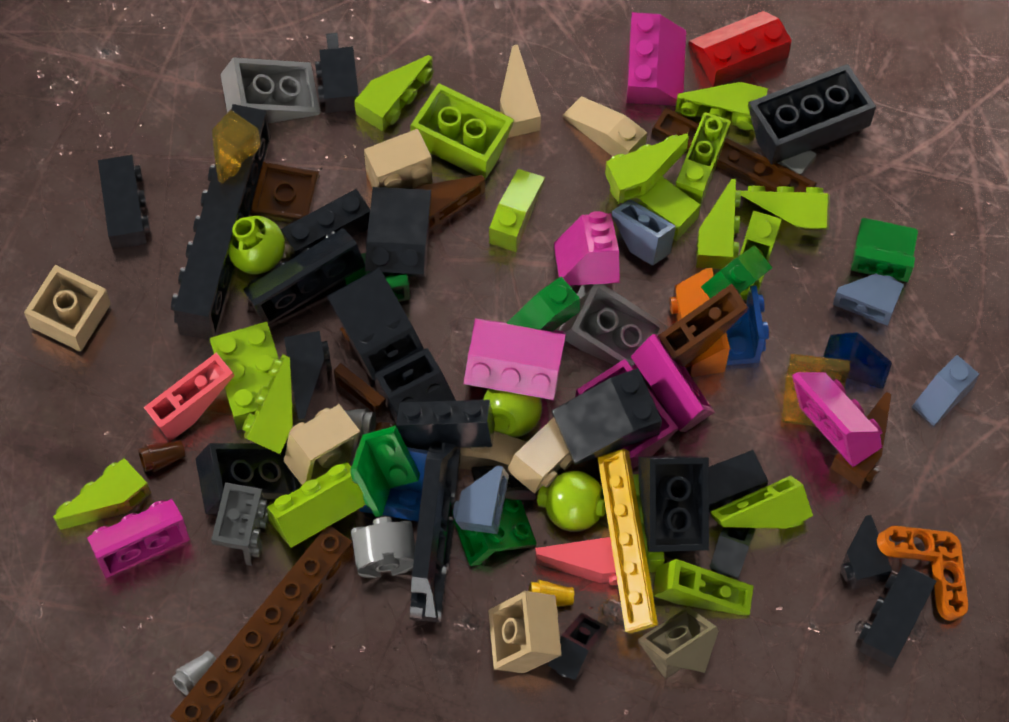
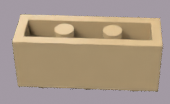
[507,417,573,494]

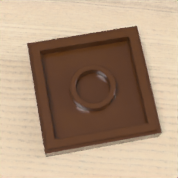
[250,162,320,224]

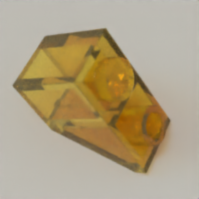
[212,110,260,183]

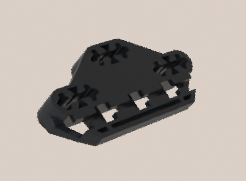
[410,443,461,623]

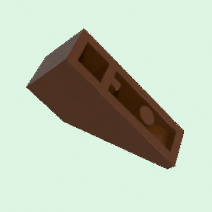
[414,175,485,230]
[658,284,749,367]
[831,391,891,489]

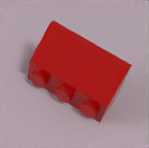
[688,11,792,87]

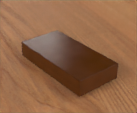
[334,363,386,417]

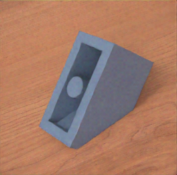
[612,199,676,265]
[833,274,904,326]
[912,355,979,426]
[453,466,509,534]

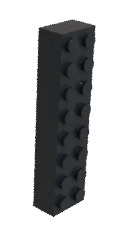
[171,104,271,340]

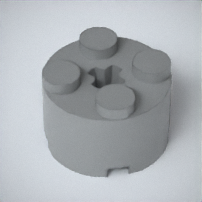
[351,517,415,578]

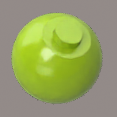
[228,216,285,274]
[483,389,542,437]
[537,471,606,532]

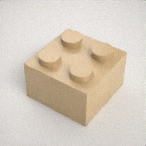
[364,129,433,189]
[24,265,111,352]
[284,404,360,485]
[488,591,562,673]

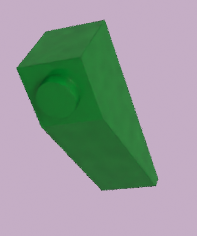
[701,245,773,298]
[506,276,580,332]

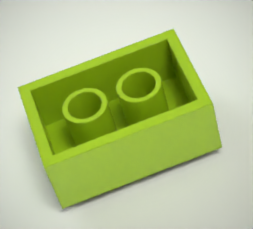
[210,322,294,431]

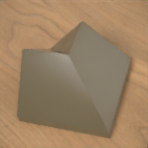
[638,607,719,679]

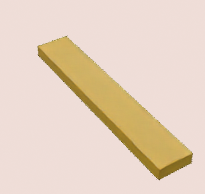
[597,448,658,634]

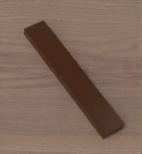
[651,107,817,193]

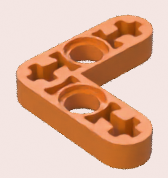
[877,526,968,621]

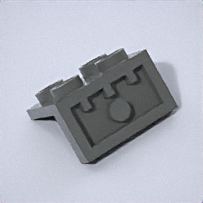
[211,482,269,566]

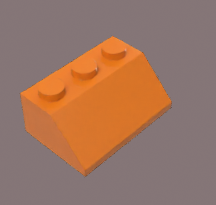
[669,268,730,377]

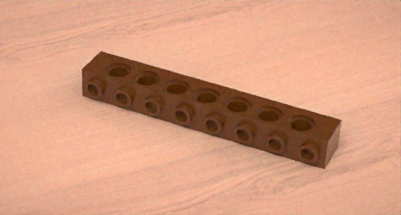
[170,526,354,722]

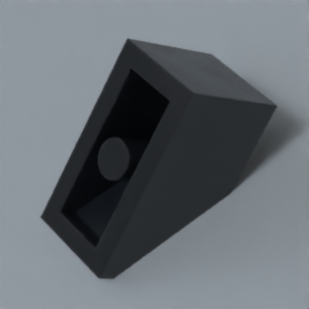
[841,515,892,590]
[709,527,756,578]
[548,612,608,680]

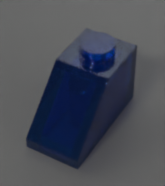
[822,332,892,388]

